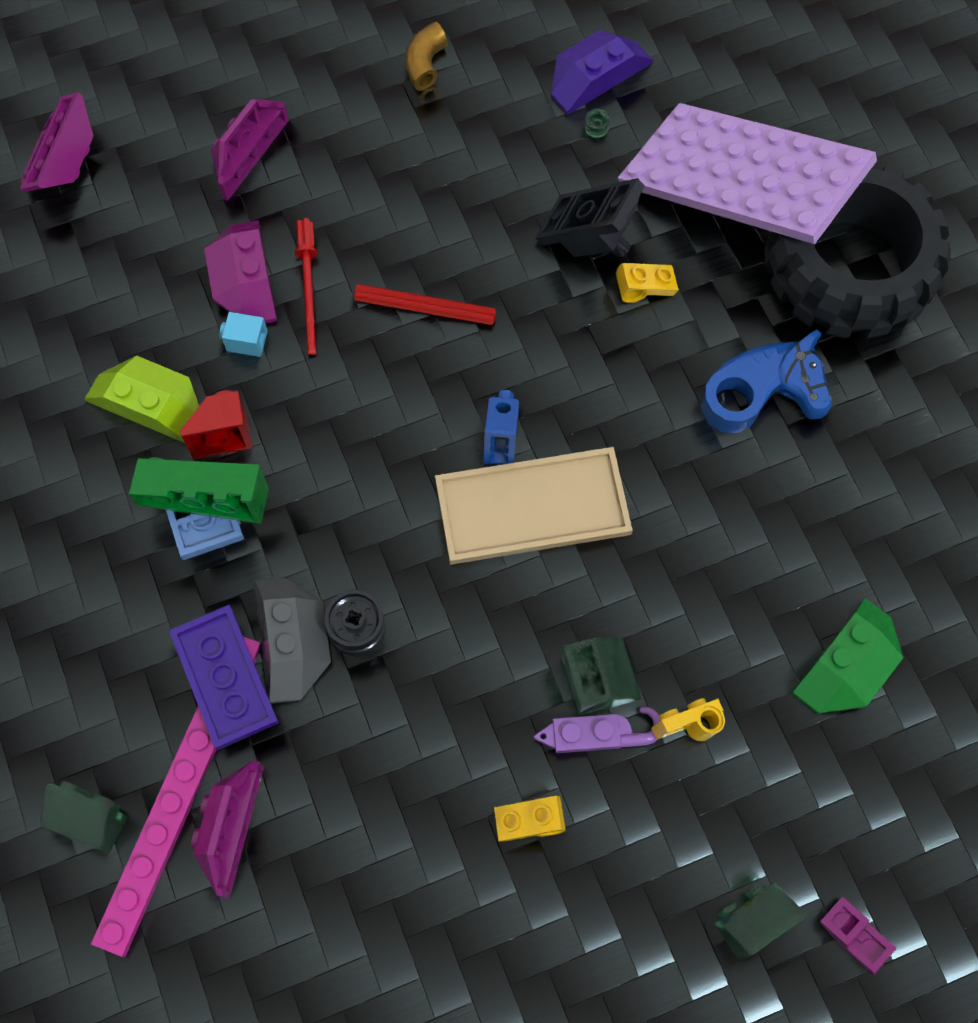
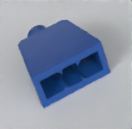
[483,390,519,465]

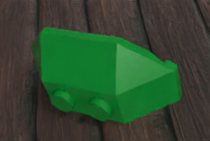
[791,598,904,714]

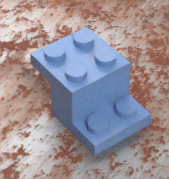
[166,510,244,560]

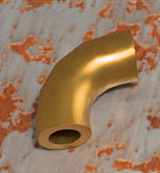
[405,21,447,91]

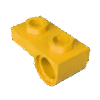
[616,263,679,303]
[651,698,725,741]
[494,795,566,842]

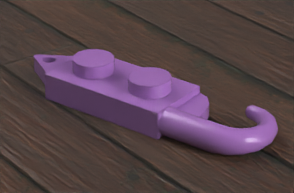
[534,707,661,753]

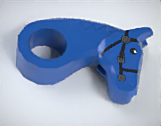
[701,330,832,433]

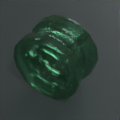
[585,109,610,138]

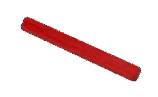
[354,284,496,325]

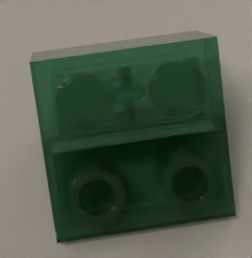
[561,638,641,716]
[40,780,127,854]

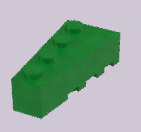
[129,457,269,524]

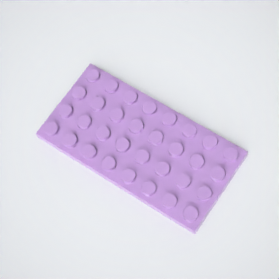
[618,103,877,244]

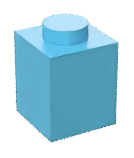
[219,312,268,357]

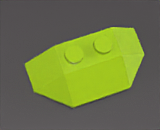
[84,355,199,443]

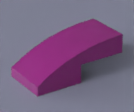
[820,897,896,976]

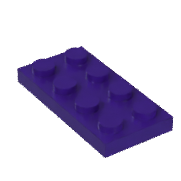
[169,605,279,751]

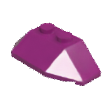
[20,92,93,192]
[211,99,289,201]
[204,220,277,323]
[191,761,264,900]

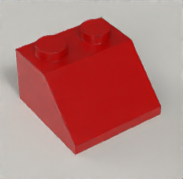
[180,390,253,460]

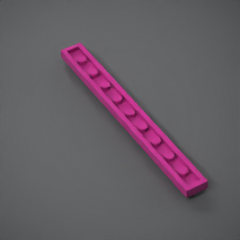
[91,636,261,957]

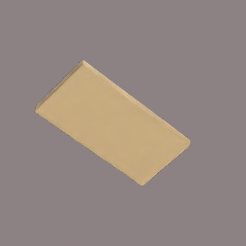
[435,447,633,565]

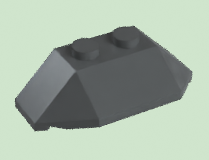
[254,578,331,704]

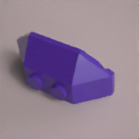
[551,30,653,115]

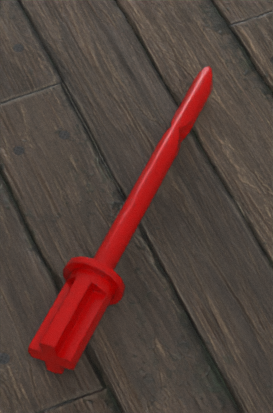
[295,218,318,355]

